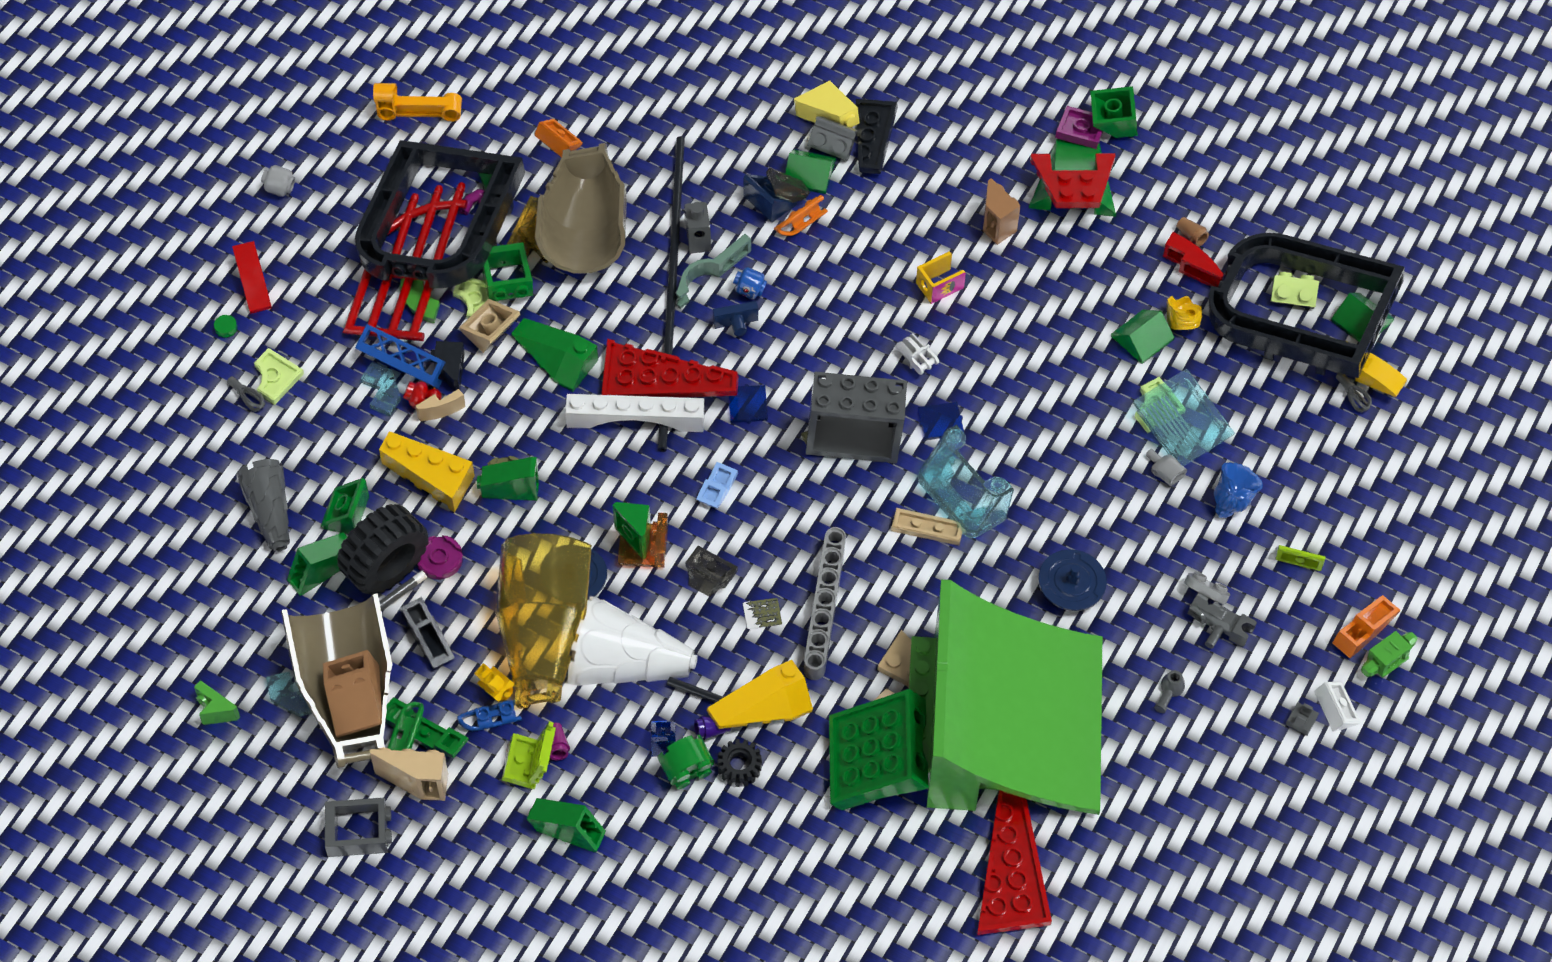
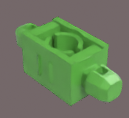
[1361,631,1418,678]

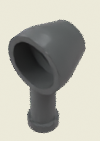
[1154,670,1185,713]

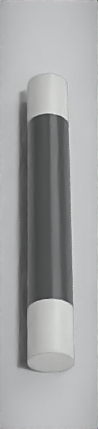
[379,571,427,611]

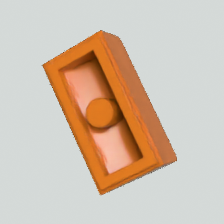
[535,119,583,157]

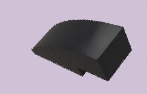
[400,597,455,669]

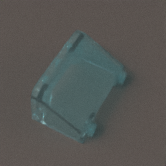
[918,425,1014,538]

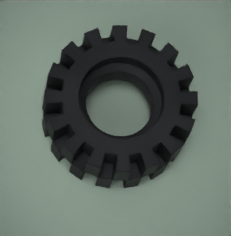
[718,739,762,787]

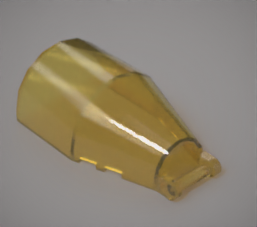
[495,533,592,709]

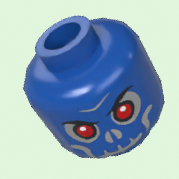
[733,267,767,300]

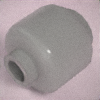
[261,165,295,197]

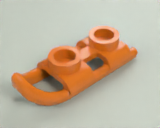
[774,195,828,236]

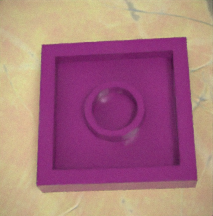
[1055,106,1103,149]

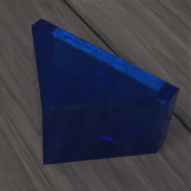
[651,721,676,757]

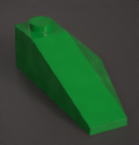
[511,318,598,392]

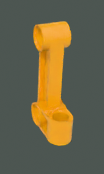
[373,83,462,122]

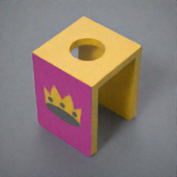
[916,251,966,304]

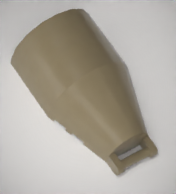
[535,143,627,273]
[281,594,392,768]

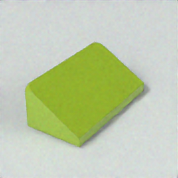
[1275,545,1326,571]

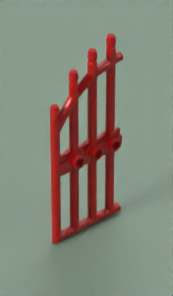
[343,182,468,342]

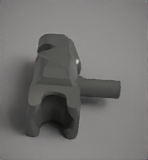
[1188,592,1257,649]

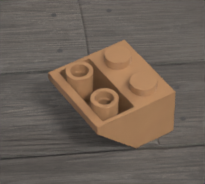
[983,178,1020,245]

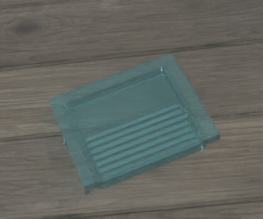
[1133,369,1235,466]

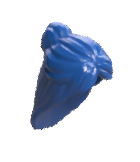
[1213,462,1263,518]

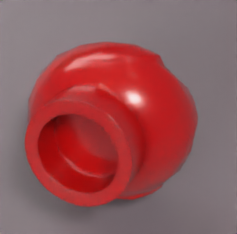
[403,381,442,409]

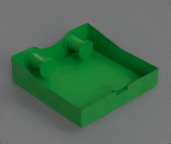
[829,689,929,810]

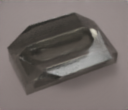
[764,167,810,203]
[685,546,738,597]

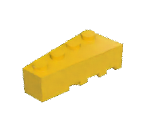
[379,431,475,513]

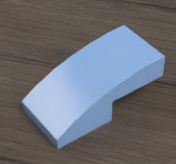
[696,462,738,509]

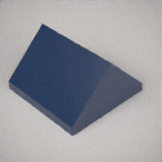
[743,174,797,222]

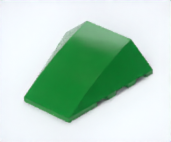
[1029,139,1116,217]

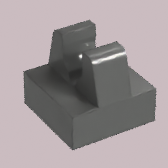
[1286,702,1319,736]

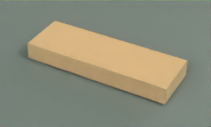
[891,508,965,546]

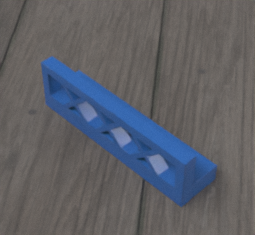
[355,324,445,389]

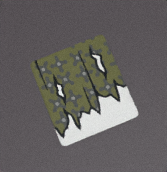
[743,598,782,629]

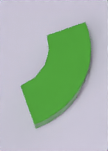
[400,278,440,323]

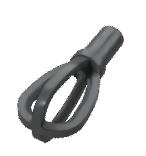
[1336,373,1372,412]
[227,376,265,412]

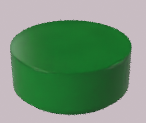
[214,315,238,338]

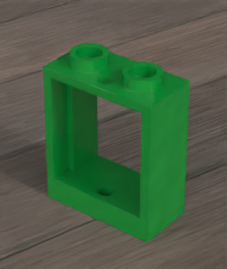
[481,242,533,301]

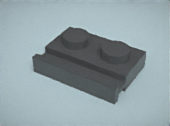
[807,116,858,161]

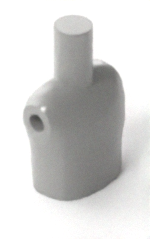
[1146,449,1187,486]

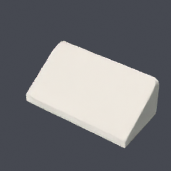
[1315,682,1361,731]

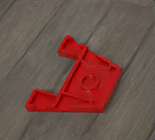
[1030,153,1115,208]

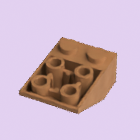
[323,650,382,738]

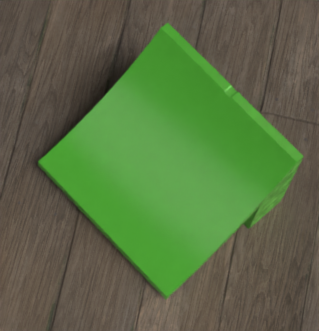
[909,579,1103,815]

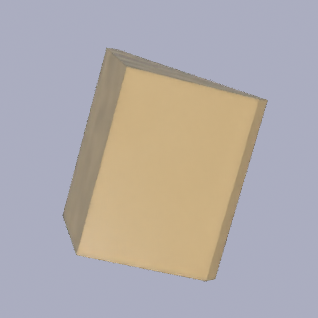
[459,299,520,353]

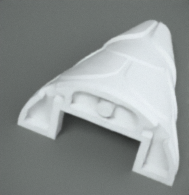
[568,596,698,686]

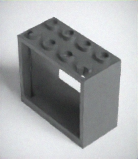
[806,372,907,463]

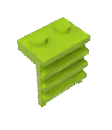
[502,721,556,789]

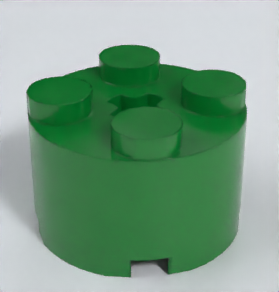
[657,735,714,789]

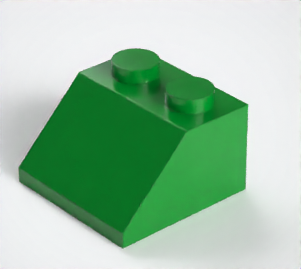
[1090,86,1138,138]

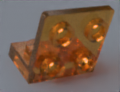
[618,513,668,568]

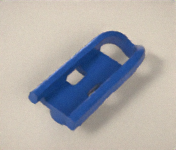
[457,699,522,731]

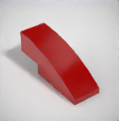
[1163,232,1223,287]
[232,241,272,314]

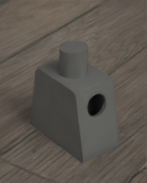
[684,202,711,254]

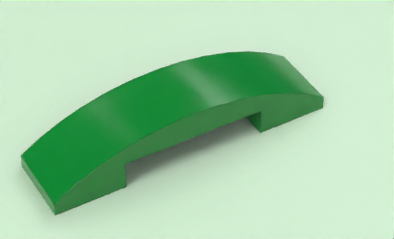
[385,697,469,758]

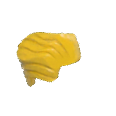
[1167,296,1202,330]

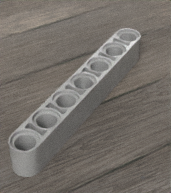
[804,527,846,680]

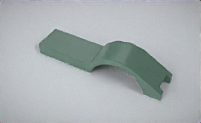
[676,234,751,309]

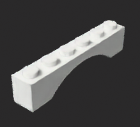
[565,394,704,432]

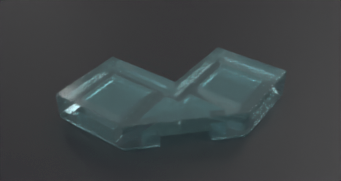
[361,362,401,416]
[266,671,313,717]

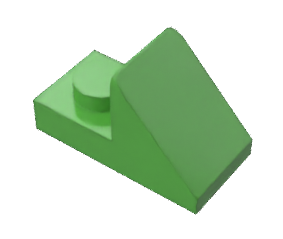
[194,680,240,725]

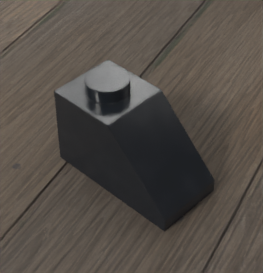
[431,341,465,391]

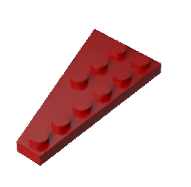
[602,339,739,398]
[977,790,1052,935]

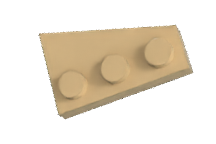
[877,630,911,687]

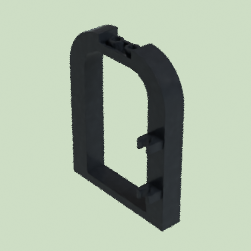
[355,140,525,288]
[1209,233,1405,378]

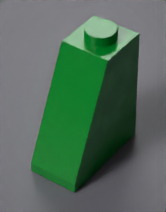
[477,457,539,501]
[287,532,347,596]
[527,798,606,852]

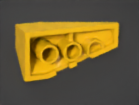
[706,660,813,729]

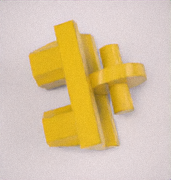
[474,663,515,702]

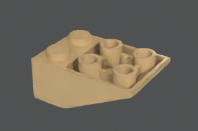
[370,747,448,801]

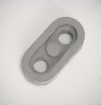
[1184,571,1230,604]

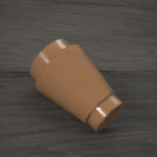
[1176,217,1209,247]

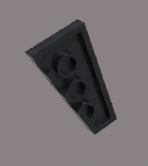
[856,99,898,174]

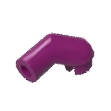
[458,189,484,215]

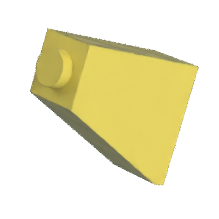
[794,81,859,127]

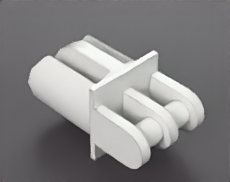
[895,333,939,375]

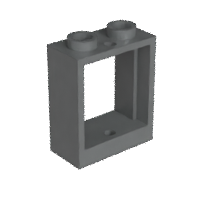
[325,797,392,857]

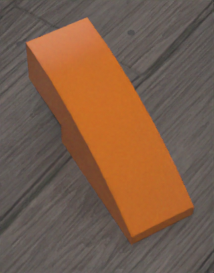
[1332,595,1400,658]

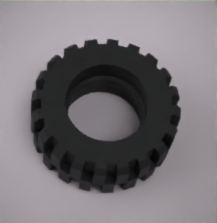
[337,504,428,595]

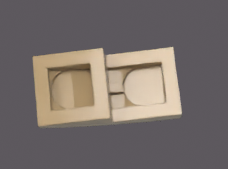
[416,389,466,421]

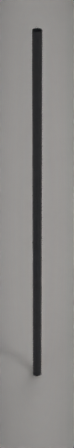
[658,136,685,452]

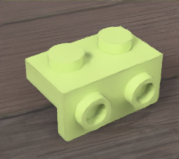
[1270,272,1319,308]

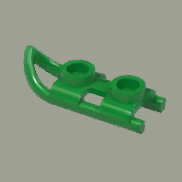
[388,702,424,751]

